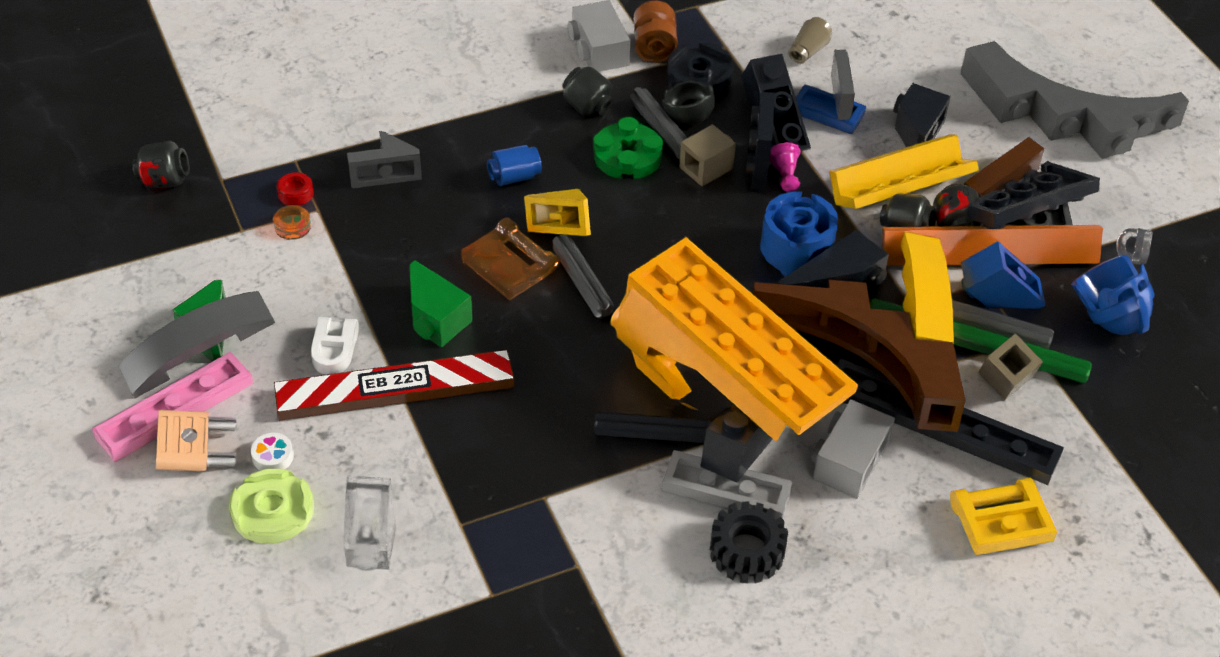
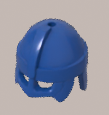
[1071,255,1155,335]

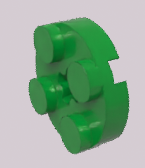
[593,117,663,179]

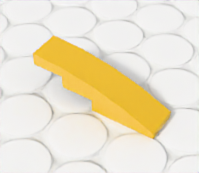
[900,232,954,344]

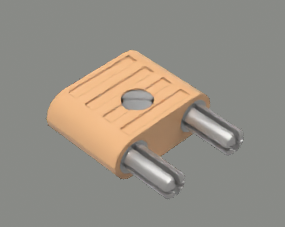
[156,410,237,471]

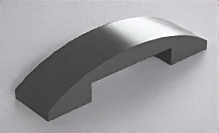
[119,291,275,398]

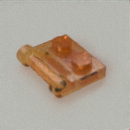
[461,217,560,301]

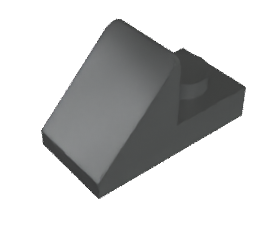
[347,131,422,188]

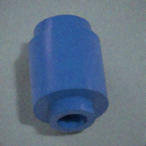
[487,145,542,186]

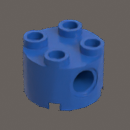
[760,191,838,277]

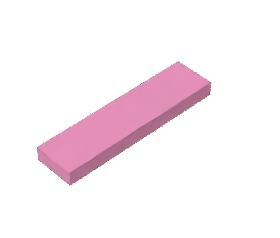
[92,352,253,462]

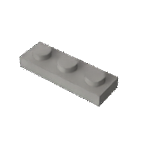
[662,450,793,519]

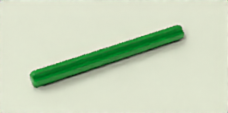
[870,298,1092,383]

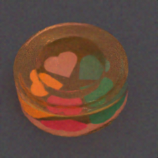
[273,205,311,240]

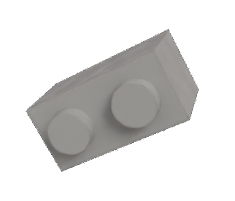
[568,0,630,72]
[811,399,895,499]

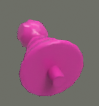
[770,142,800,193]

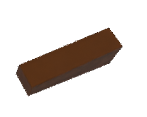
[964,137,1045,198]

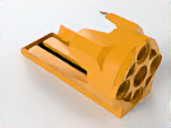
[610,237,858,441]

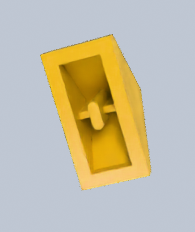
[524,189,591,236]

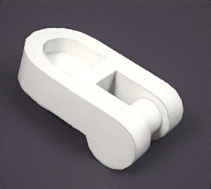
[311,316,359,375]

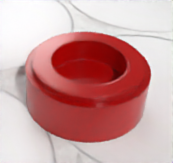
[276,172,314,206]

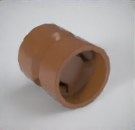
[634,1,678,63]

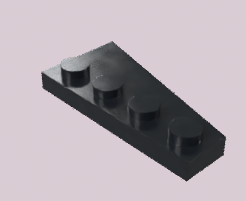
[968,161,1100,229]

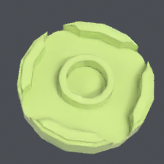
[229,469,314,544]

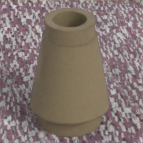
[788,17,832,64]

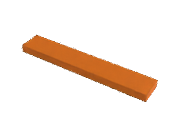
[881,225,1103,266]

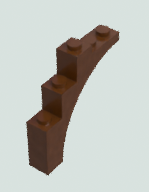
[752,280,966,432]

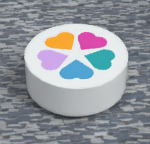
[251,433,293,471]

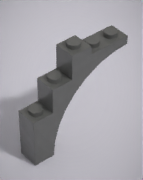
[960,41,1189,159]

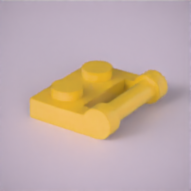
[950,478,1057,555]

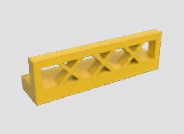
[829,134,979,209]

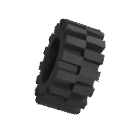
[710,501,788,583]

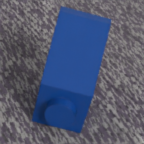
[961,241,1046,309]

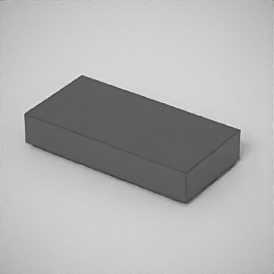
[831,50,855,120]

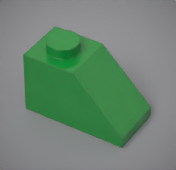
[410,260,472,347]

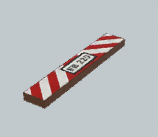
[274,349,514,421]

